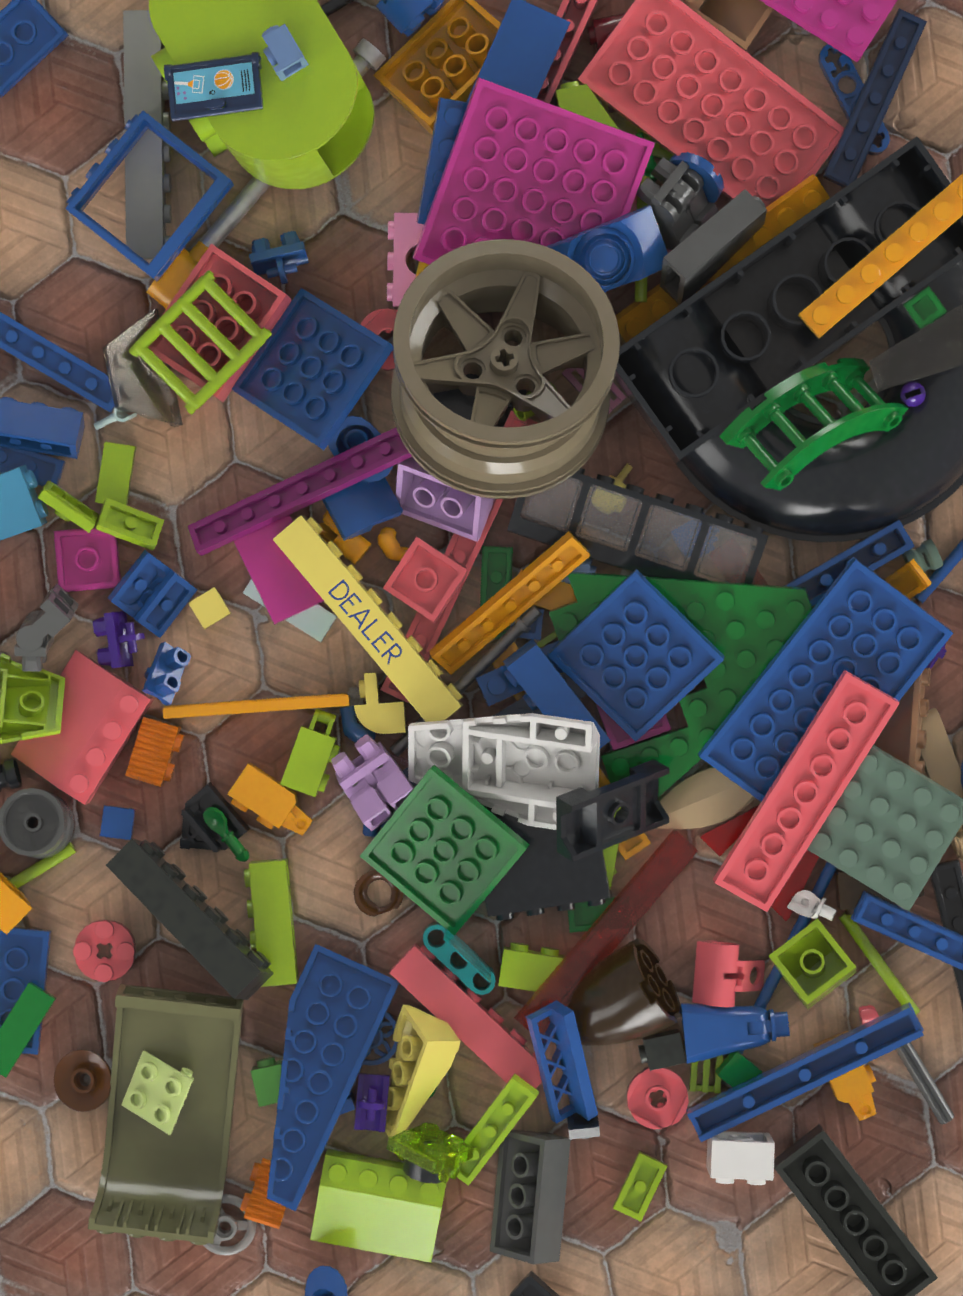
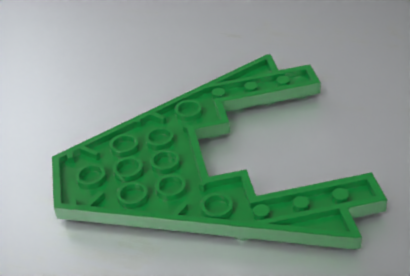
[549,572,813,797]

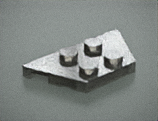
[102,309,183,427]

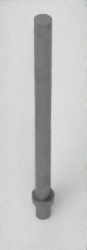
[390,605,542,757]

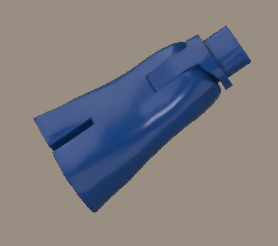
[681,1003,790,1064]

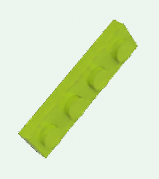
[450,1073,539,1186]

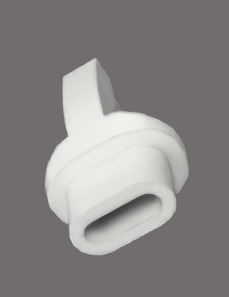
[787,890,837,921]

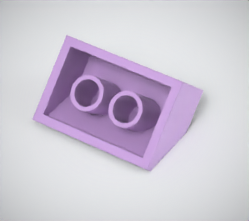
[396,457,495,542]

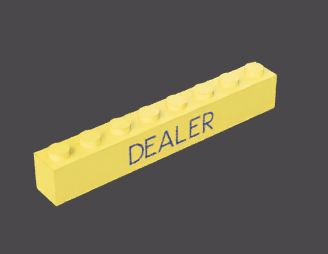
[273,515,463,722]

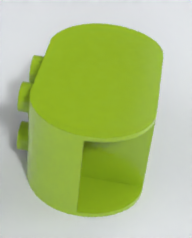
[149,0,374,189]

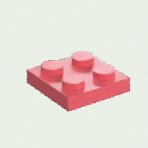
[383,536,469,623]

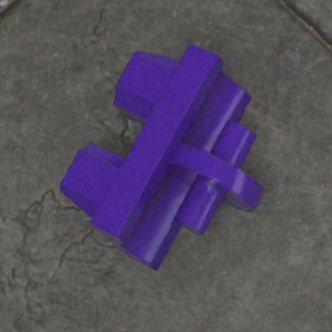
[92,611,145,669]
[354,1073,390,1132]

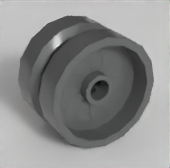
[0,788,74,859]

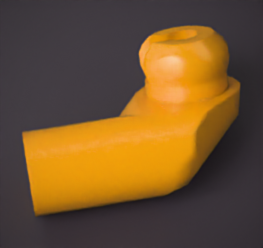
[377,527,409,561]

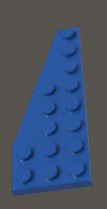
[267,944,400,1211]

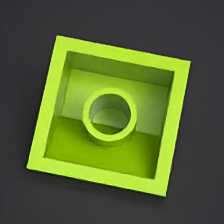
[769,918,856,1010]

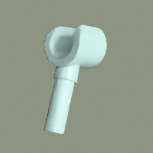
[94,400,137,430]

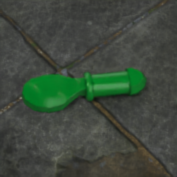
[203,807,250,862]

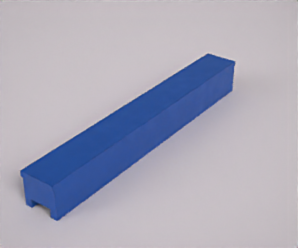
[686,1002,924,1142]

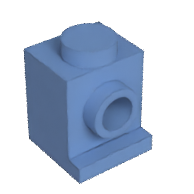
[262,24,309,81]

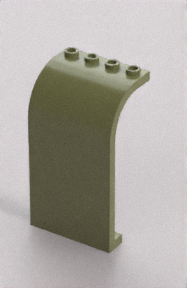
[88,984,244,1245]

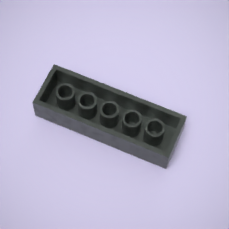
[106,839,274,1000]
[774,1124,938,1296]

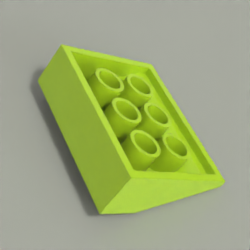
[310,1149,447,1263]

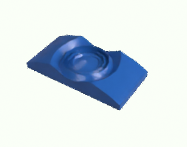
[546,205,668,292]

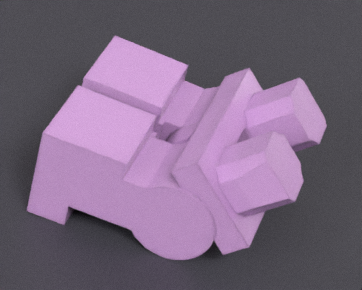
[331,735,415,831]

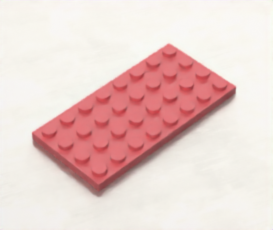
[576,0,844,207]

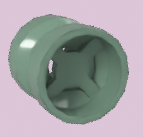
[902,539,943,573]

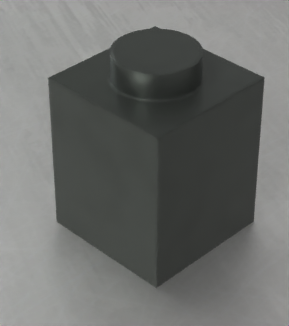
[638,1029,686,1071]

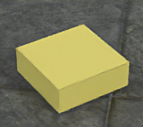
[188,587,231,629]

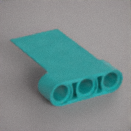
[423,922,496,995]

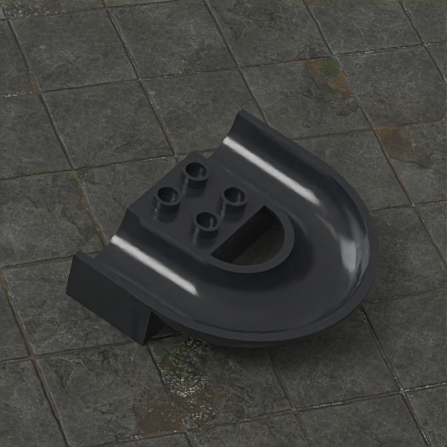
[614,137,963,542]

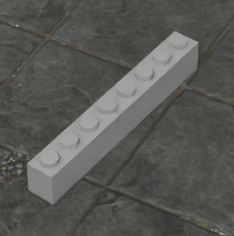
[123,10,172,263]

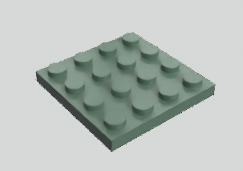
[807,745,963,911]

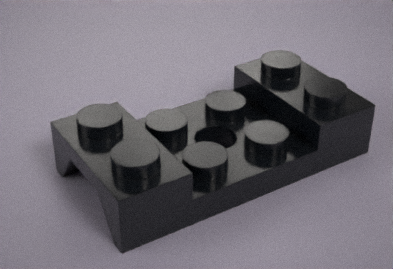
[556,759,670,862]

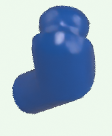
[340,706,376,743]

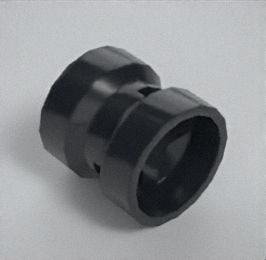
[0,757,22,792]

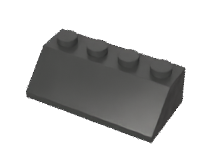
[490,1129,571,1264]

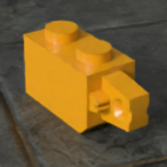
[227,762,313,836]
[813,1030,877,1121]

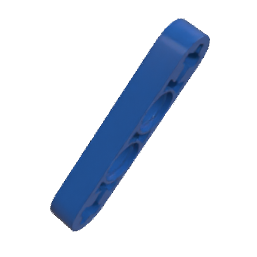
[818,44,890,155]

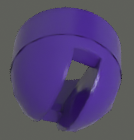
[900,381,926,407]

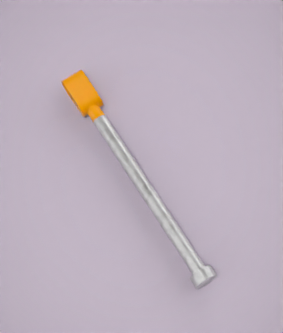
[146,38,386,309]

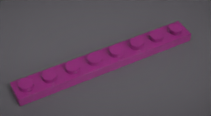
[187,427,412,556]

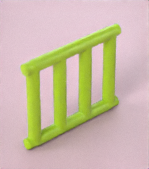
[129,270,272,414]

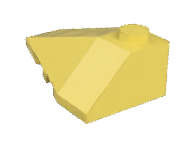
[385,1005,460,1142]

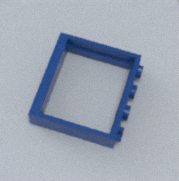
[65,111,234,282]

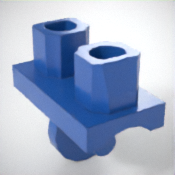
[249,231,309,284]
[142,642,191,706]

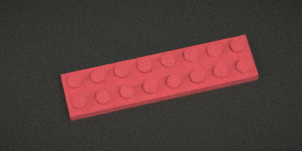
[713,670,900,912]

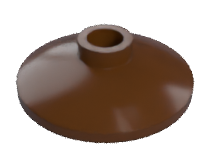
[54,1049,111,1112]

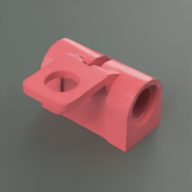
[692,940,765,1007]

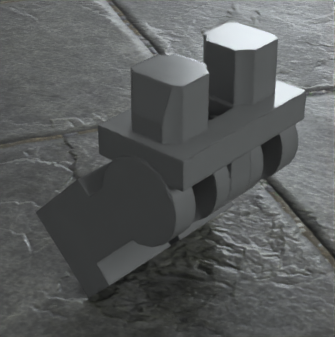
[636,158,718,250]
[14,584,79,672]

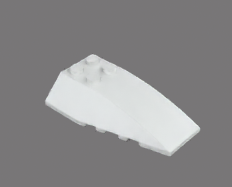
[408,713,600,830]

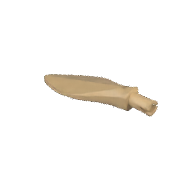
[655,767,755,829]

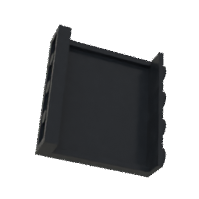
[483,805,612,921]

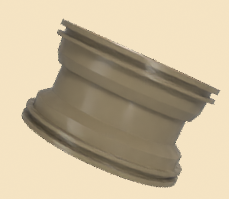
[391,239,620,499]

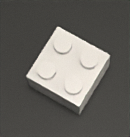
[706,1131,775,1185]

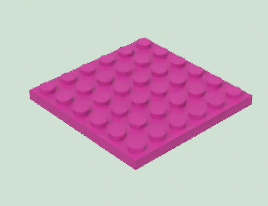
[413,77,655,265]

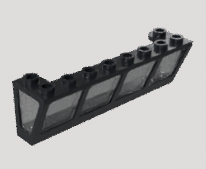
[507,468,769,584]

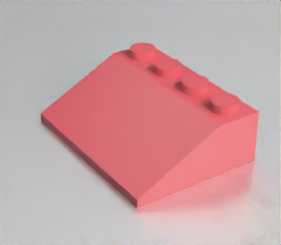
[148,244,292,403]
[11,650,154,805]

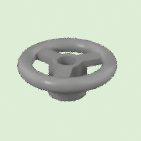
[203,1194,257,1256]

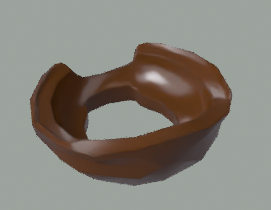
[353,869,404,917]

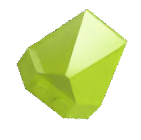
[0,653,65,744]

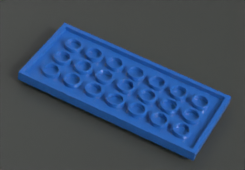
[698,557,953,802]

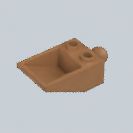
[680,0,774,51]

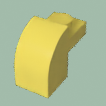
[354,672,407,734]

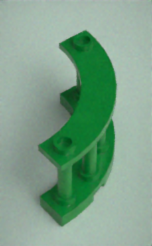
[719,358,909,491]

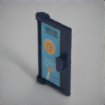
[164,52,263,122]

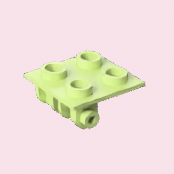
[121,1050,194,1135]

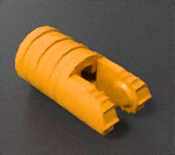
[319,511,372,565]

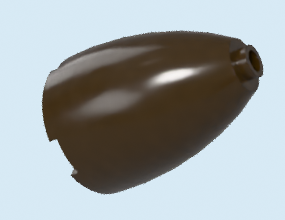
[562,938,682,1046]

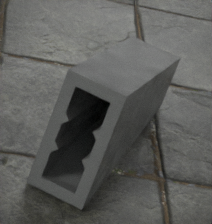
[660,189,767,305]

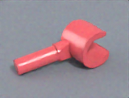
[859,1005,879,1025]

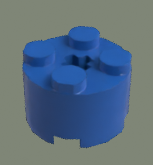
[376,0,445,37]

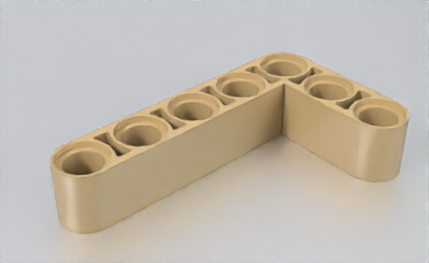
[920,708,963,862]

